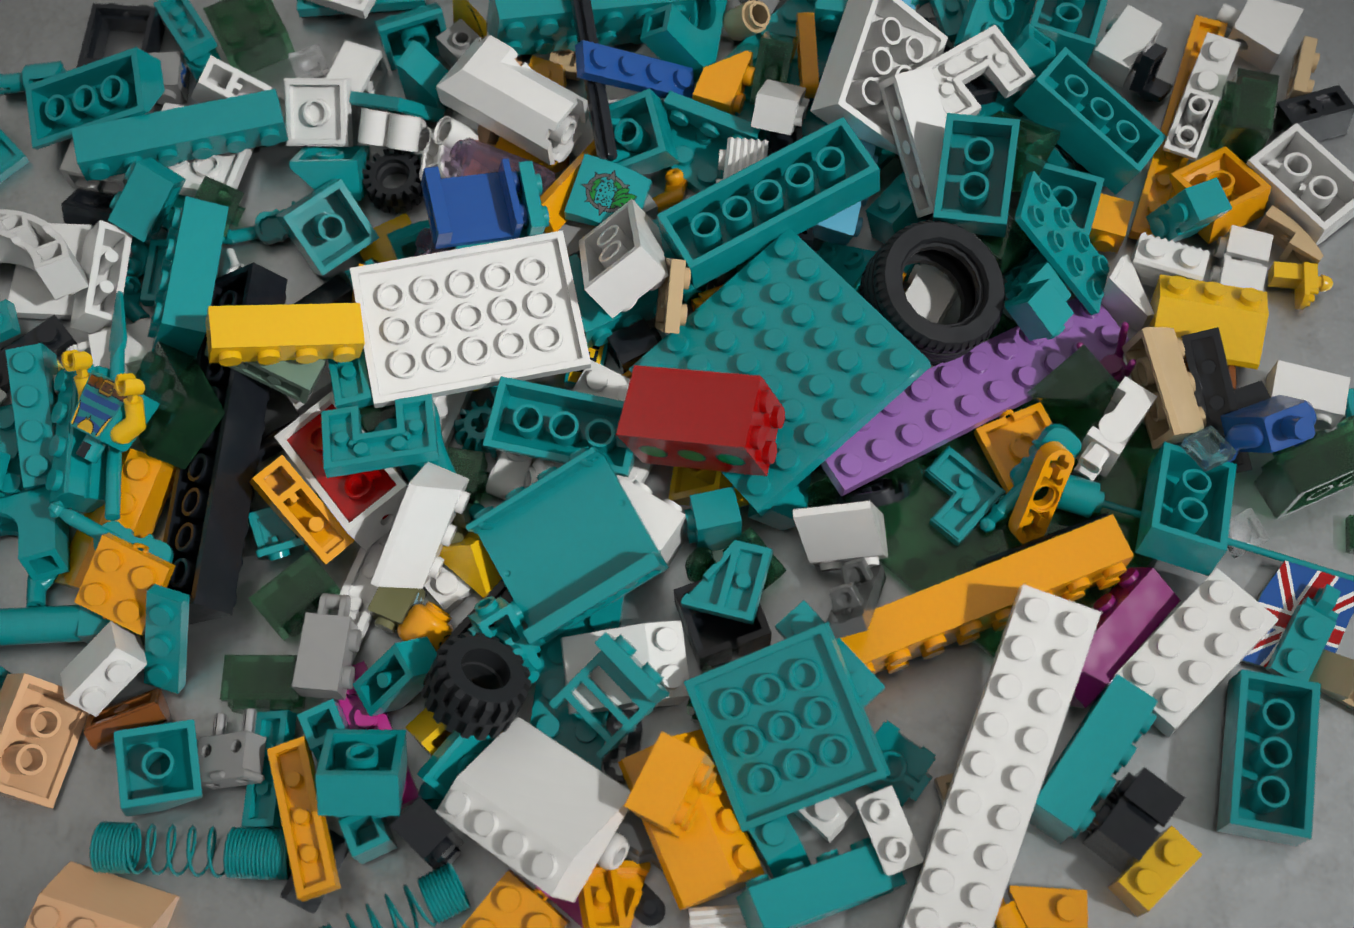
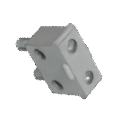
[198,708,266,789]

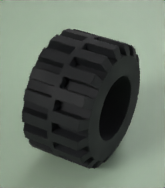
[422,632,531,740]

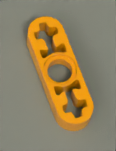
[796,12,819,99]
[1008,441,1074,544]

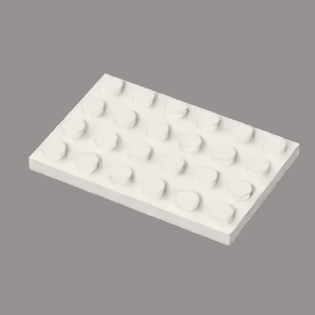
[350,230,591,408]

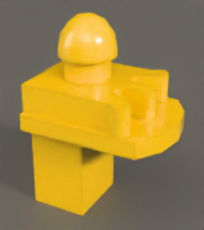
[1268,261,1333,310]

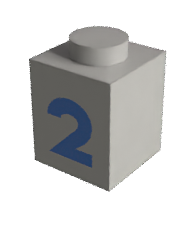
[148,52,190,105]

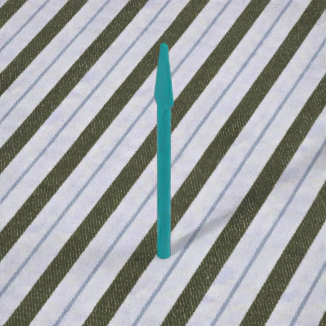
[105,291,127,521]

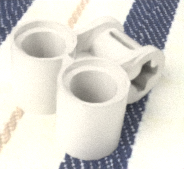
[358,108,427,152]
[413,116,479,180]

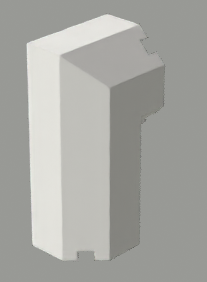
[436,35,589,165]

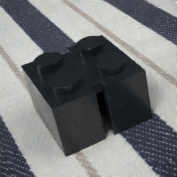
[674,580,772,671]
[1082,767,1185,873]

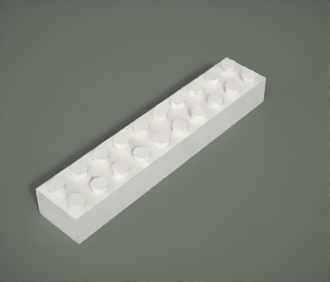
[900,584,1102,928]

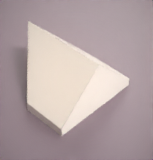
[1101,254,1154,331]

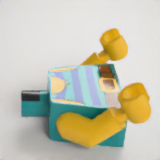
[61,350,160,464]

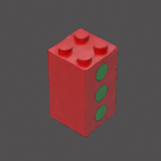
[616,365,785,476]

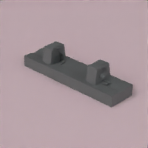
[826,557,886,639]

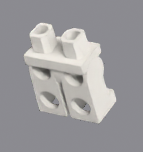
[1072,376,1157,481]

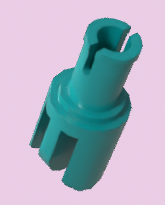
[0,61,66,95]

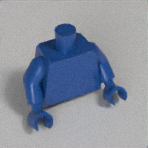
[1215,395,1317,471]

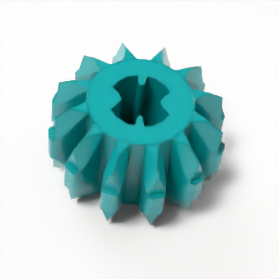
[454,398,497,461]

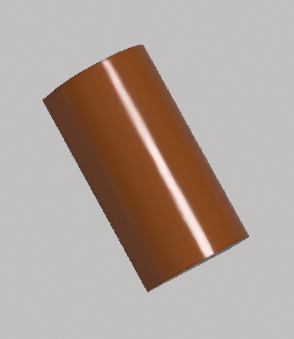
[83,688,171,750]

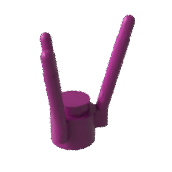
[1076,322,1136,390]

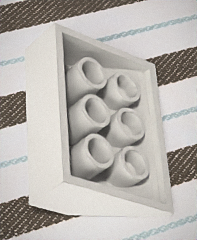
[810,0,948,155]
[436,717,631,903]

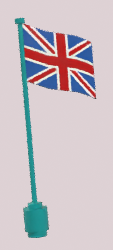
[1047,474,1354,669]

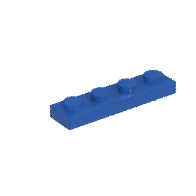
[575,40,694,99]

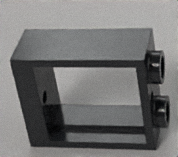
[76,3,166,68]

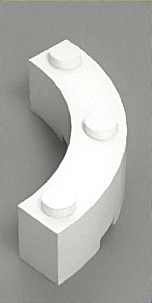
[0,209,89,299]

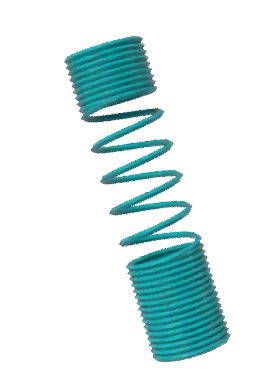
[89,821,292,881]
[319,862,470,928]

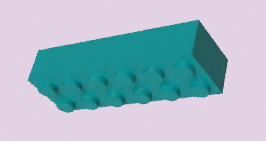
[487,0,695,57]
[657,117,880,289]

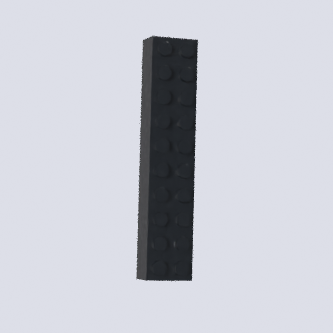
[163,262,288,625]

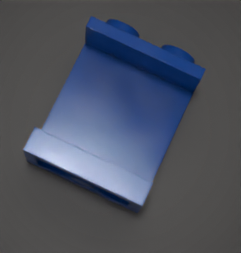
[421,158,527,249]

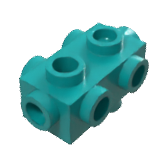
[467,596,543,684]

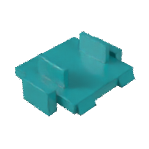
[866,720,936,808]

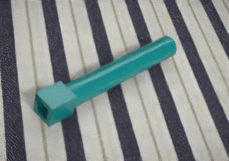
[0,605,135,646]

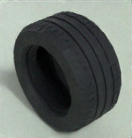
[859,220,1006,366]

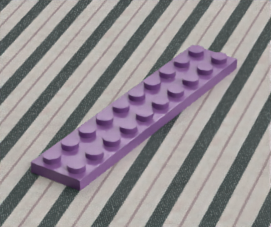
[820,297,1129,496]

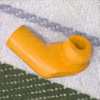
[652,168,687,213]

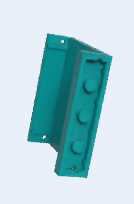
[465,447,669,646]

